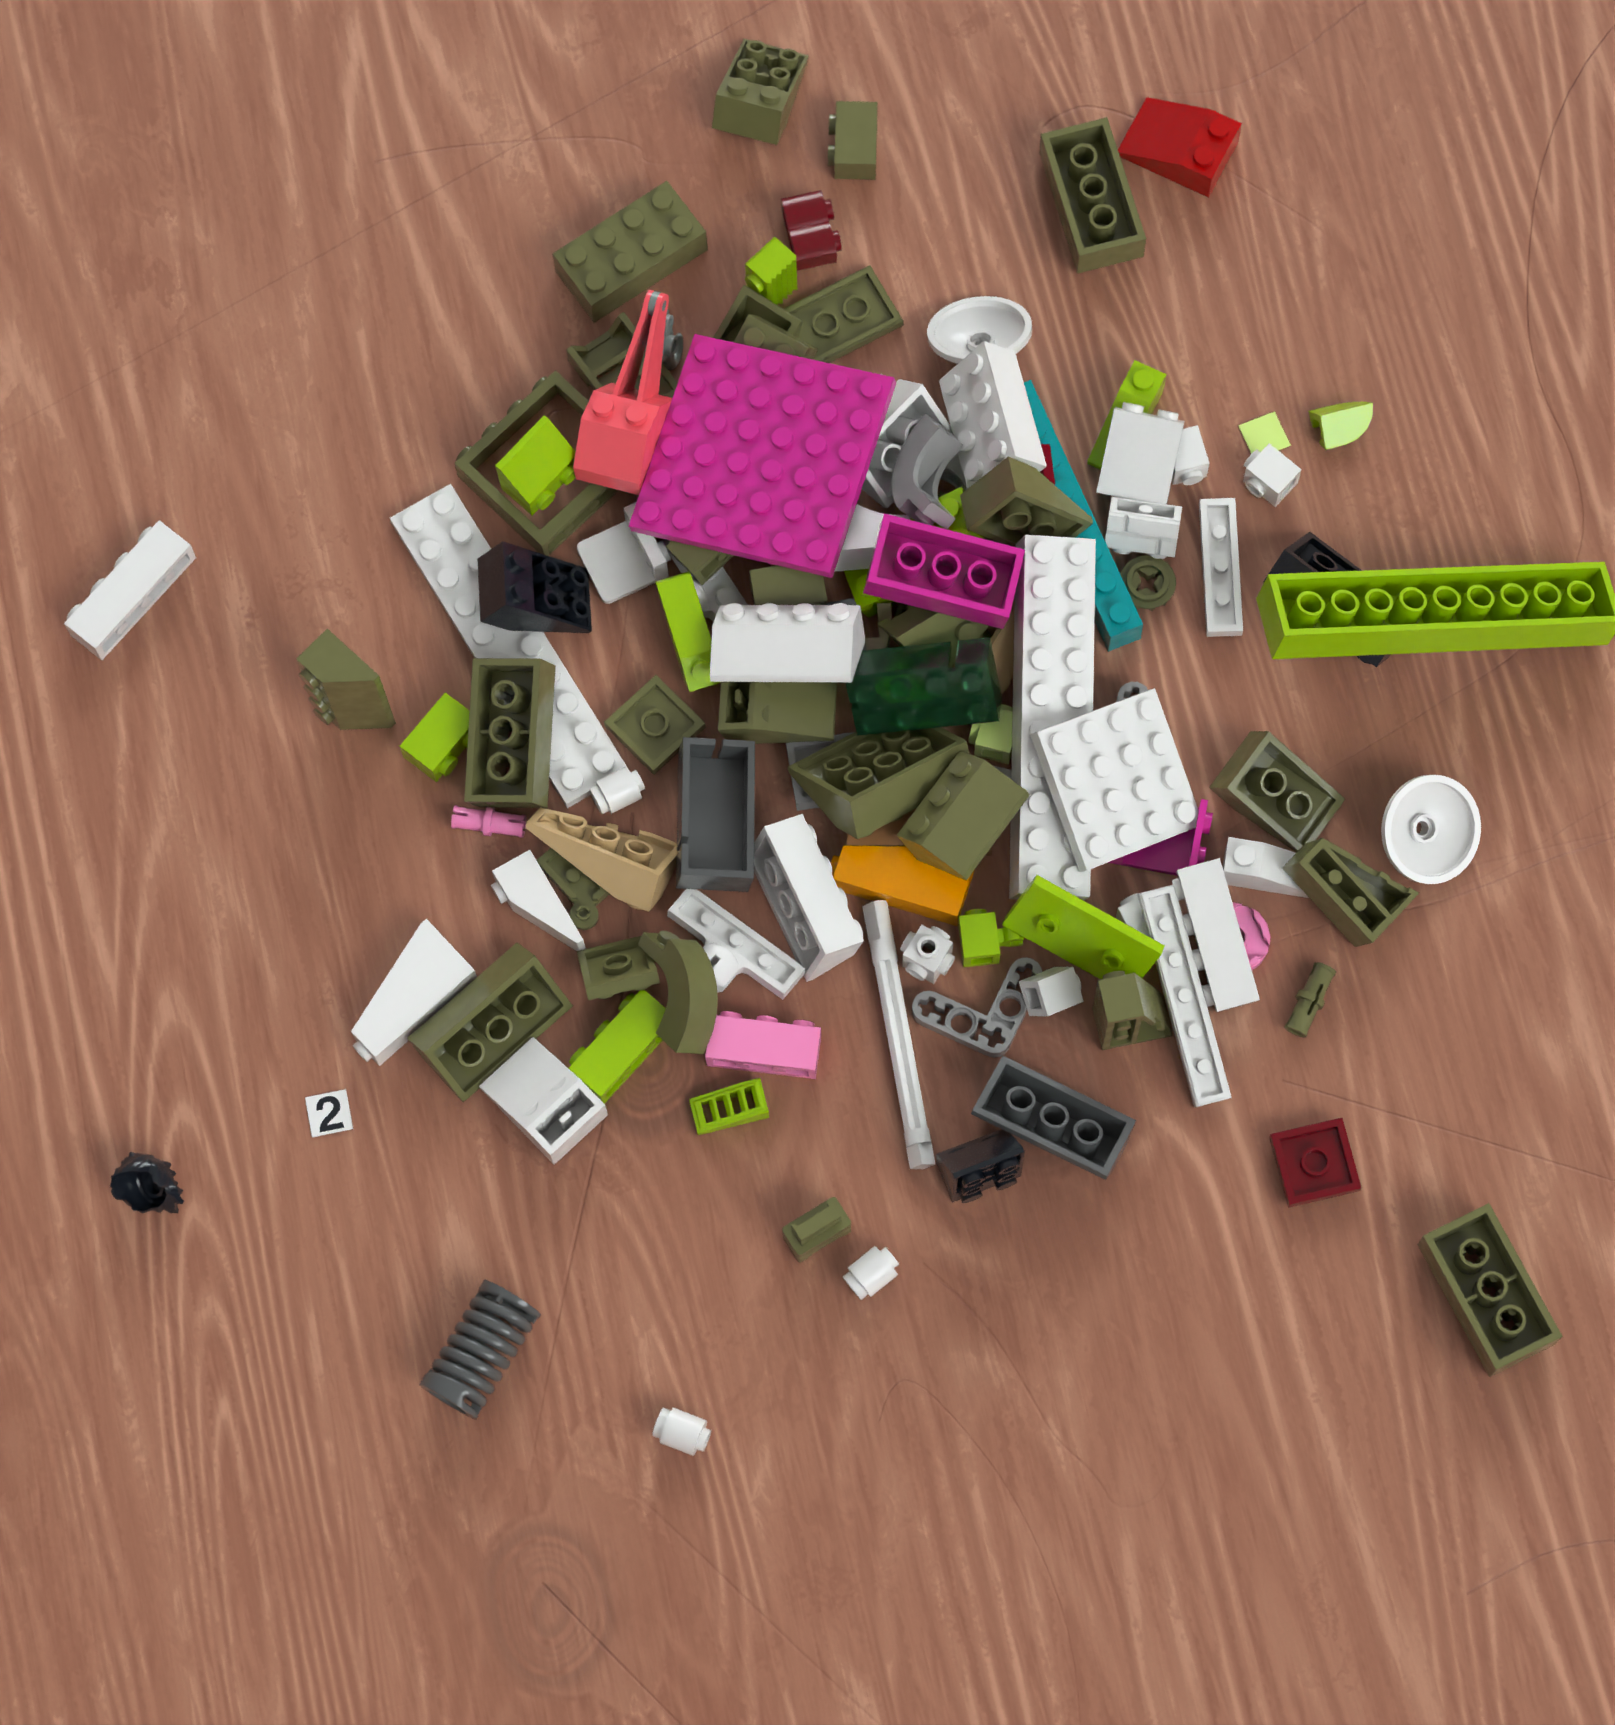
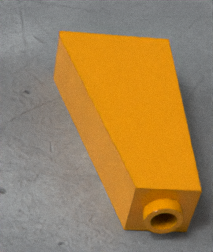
[831,846,975,926]

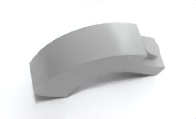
[891,414,963,529]

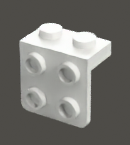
[577,502,671,604]

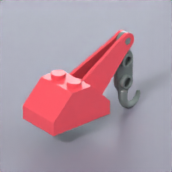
[573,290,683,495]

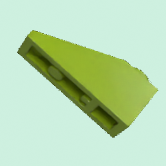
[1087,360,1166,470]
[655,571,721,692]

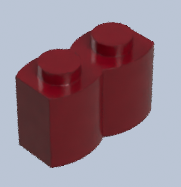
[781,190,842,271]

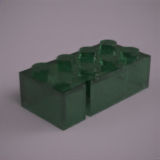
[845,637,1002,736]

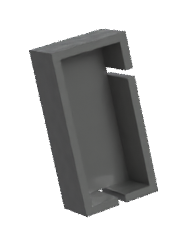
[676,737,755,892]

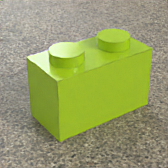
[399,692,470,782]

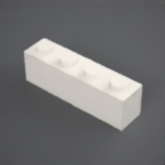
[64,520,196,660]
[1172,858,1260,1012]

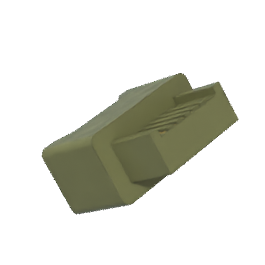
[782,1197,851,1262]

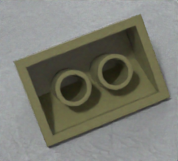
[897,750,1030,881]

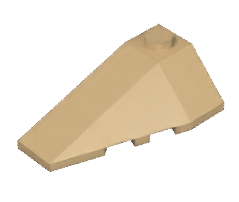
[525,807,679,912]

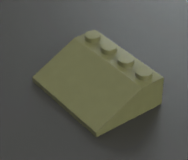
[788,708,969,839]

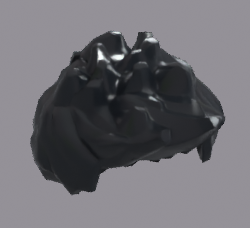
[110,1152,184,1213]

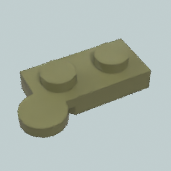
[537,848,610,930]

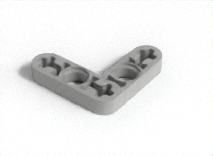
[912,957,1042,1058]

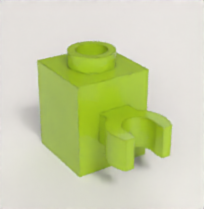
[958,909,1024,968]

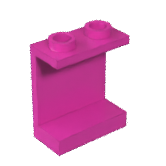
[1108,799,1213,876]

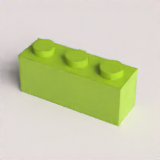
[568,990,666,1104]

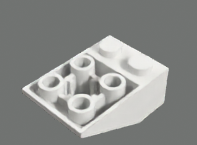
[479,1037,608,1165]

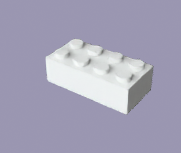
[939,341,1047,489]

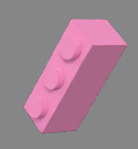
[705,1011,821,1079]

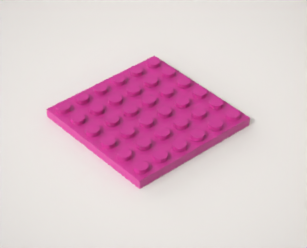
[629,334,896,578]

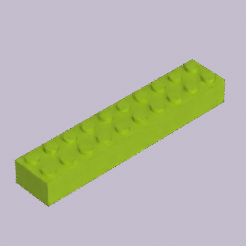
[1256,562,1615,659]

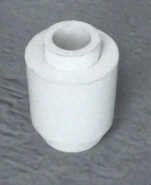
[589,767,645,814]
[843,1246,899,1300]
[652,1408,711,1456]

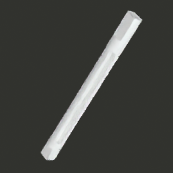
[862,900,935,1169]

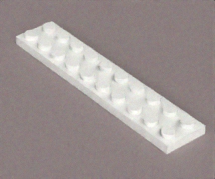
[390,484,628,808]

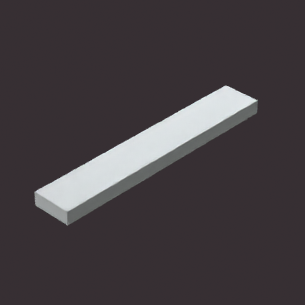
[1137,885,1232,1108]

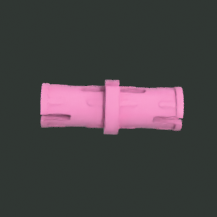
[451,805,526,838]

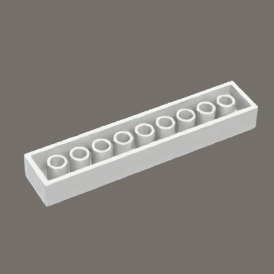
[1009,535,1096,901]

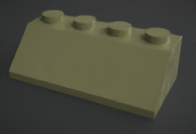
[296,629,396,730]
[407,942,573,1102]

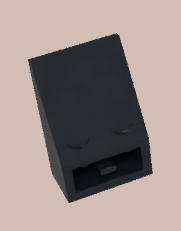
[477,541,592,633]
[936,1129,1025,1203]

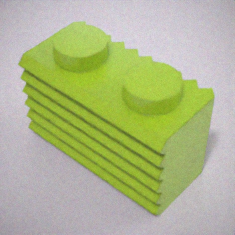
[744,237,798,305]

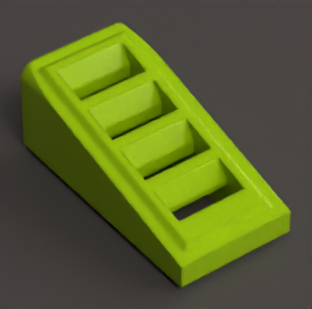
[689,1078,769,1135]

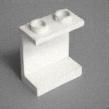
[1096,402,1185,504]

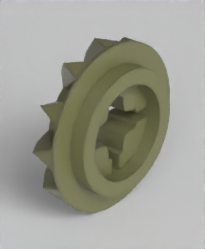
[1120,555,1176,611]

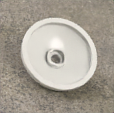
[927,296,1032,364]
[1381,775,1481,884]

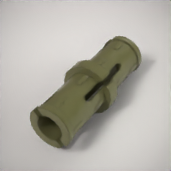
[1284,962,1336,1038]

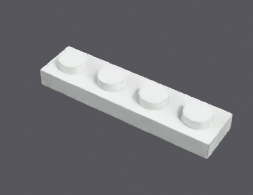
[1199,498,1243,637]

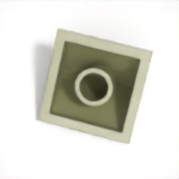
[713,285,803,342]

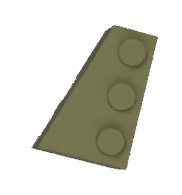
[878,605,989,681]
[1282,838,1419,947]
[1092,971,1173,1050]

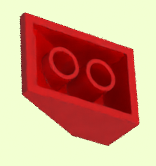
[1118,97,1242,198]

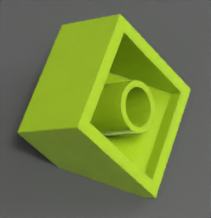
[495,415,576,516]

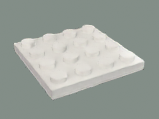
[1030,688,1199,872]

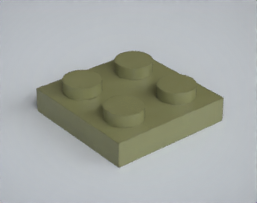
[604,675,706,775]
[577,936,660,1000]

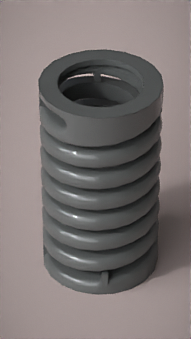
[419,1280,541,1420]

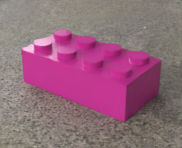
[863,513,1025,629]

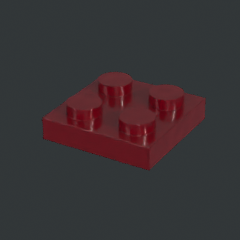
[1269,1118,1362,1208]

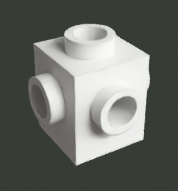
[900,924,955,984]

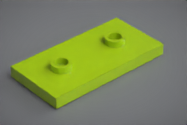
[1002,875,1165,980]

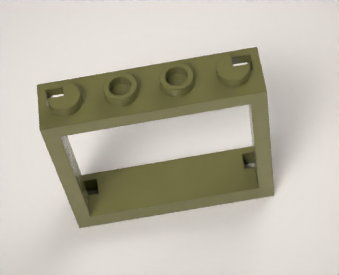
[454,370,619,556]

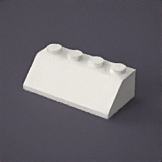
[710,603,866,683]
[754,814,864,982]

